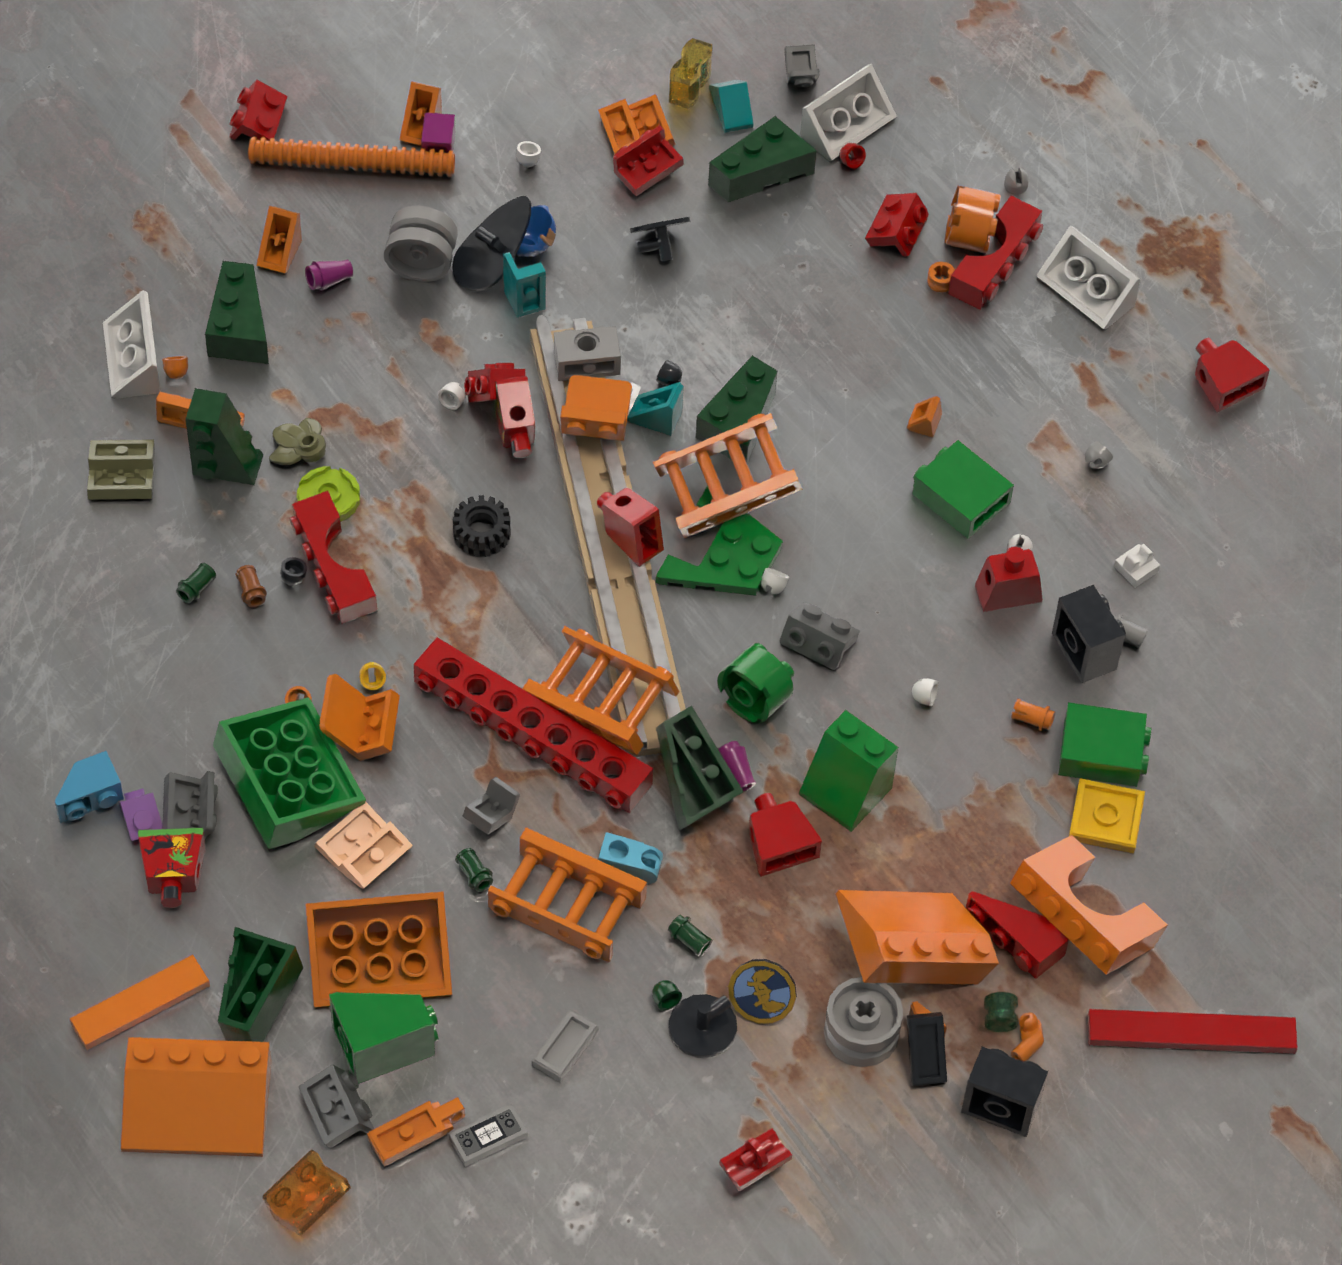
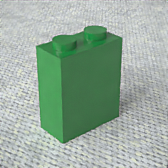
[912,440,1014,539]
[1058,702,1152,787]

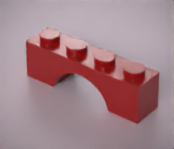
[948,195,1044,310]
[289,491,378,624]

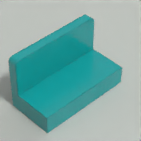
[503,252,546,318]

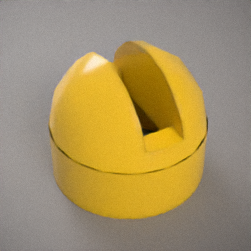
[359,662,386,690]

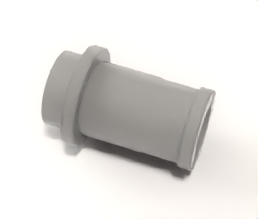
[1113,614,1148,648]

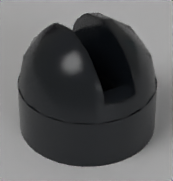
[656,359,683,386]
[280,557,307,586]

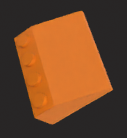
[835,890,999,984]
[306,891,452,1007]
[121,1037,272,1157]

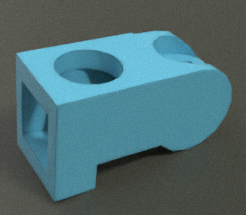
[598,832,663,884]

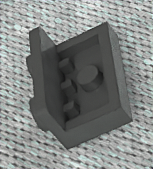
[780,602,860,670]
[162,771,218,838]

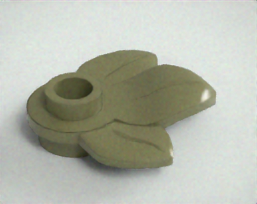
[269,418,326,465]

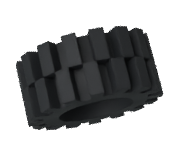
[453,495,511,557]

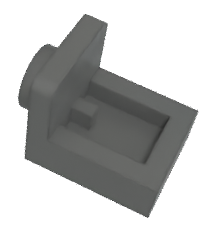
[784,44,820,87]
[462,777,520,835]

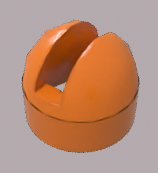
[162,356,188,379]
[285,686,312,703]

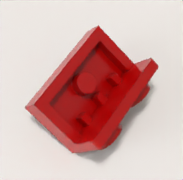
[229,79,288,141]
[613,125,684,196]
[865,193,929,257]
[464,363,525,402]

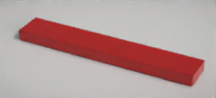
[1088,1009,1298,1054]

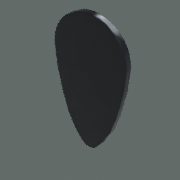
[452,196,532,291]

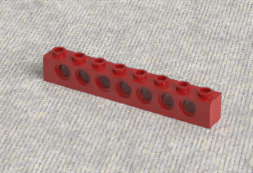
[413,637,653,813]

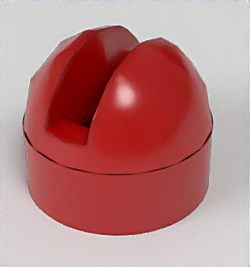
[839,143,866,168]

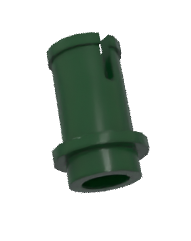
[176,563,216,603]
[455,848,493,892]
[668,915,713,957]

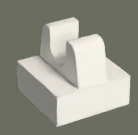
[1114,544,1160,588]

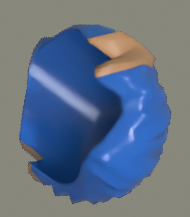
[516,205,556,257]

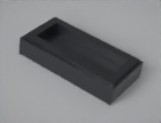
[907,1012,947,1086]

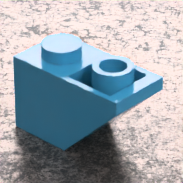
[55,751,124,823]

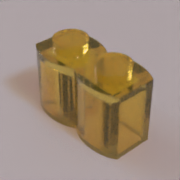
[669,38,713,109]

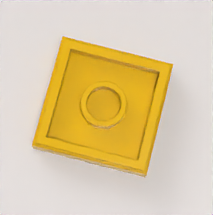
[1069,778,1145,854]

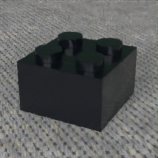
[1052,584,1126,683]
[961,1046,1048,1137]

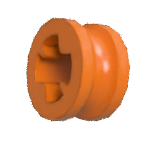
[927,262,955,293]

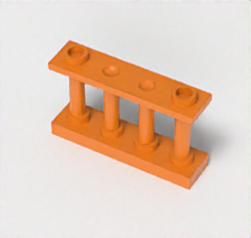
[653,413,803,538]
[522,626,680,756]
[488,828,647,962]

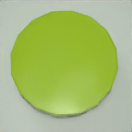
[297,466,360,521]

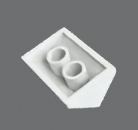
[800,64,897,161]
[1036,226,1141,329]
[103,290,160,399]

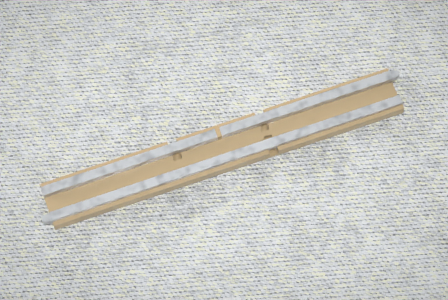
[530,315,686,757]

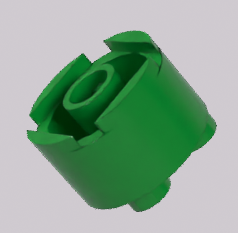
[717,643,794,722]

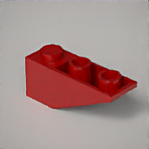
[966,891,1069,979]

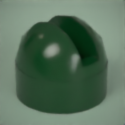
[652,980,682,1011]

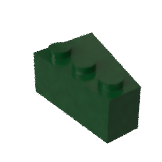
[708,116,817,203]
[218,927,304,1042]

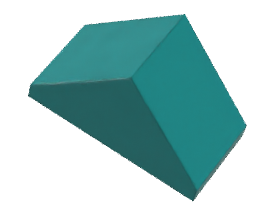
[709,79,754,133]
[627,382,684,436]

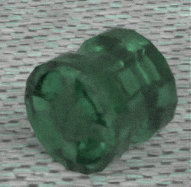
[984,992,1019,1032]

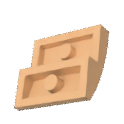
[314,802,413,889]

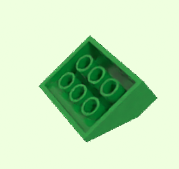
[213,697,366,849]

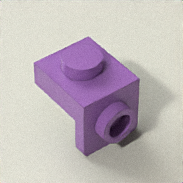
[118,788,162,841]

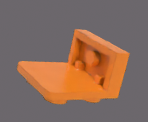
[560,375,632,441]
[320,674,400,761]

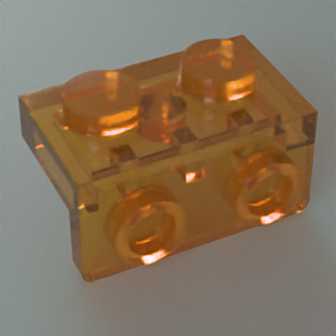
[262,1150,351,1236]

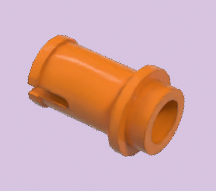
[1011,699,1056,731]

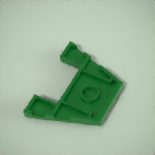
[655,485,783,596]

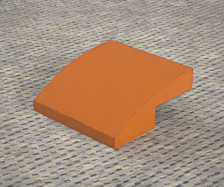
[598,94,676,154]

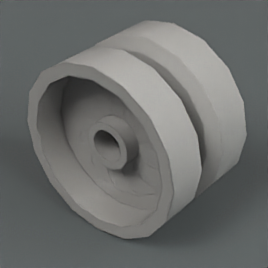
[384,205,458,282]
[824,977,903,1067]

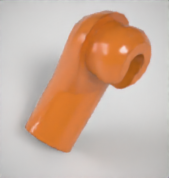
[1011,1012,1044,1062]

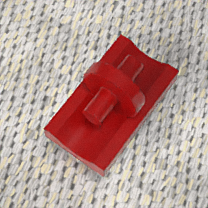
[719,1128,792,1191]

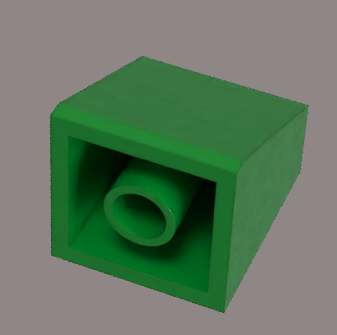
[799,710,899,832]
[329,992,439,1084]

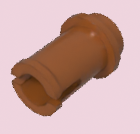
[235,565,267,607]

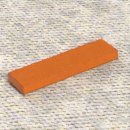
[70,955,210,1050]

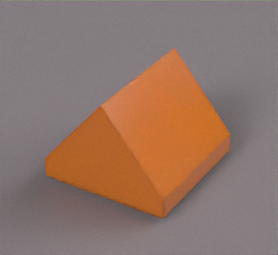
[907,396,942,438]

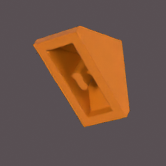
[399,81,442,146]
[256,206,302,273]

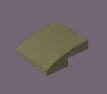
[87,439,155,500]

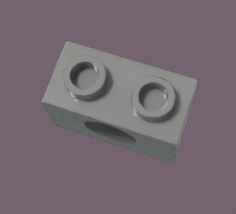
[554,326,621,381]

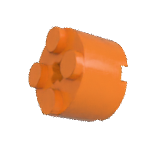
[944,186,1001,253]

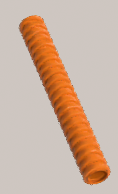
[248,137,455,177]

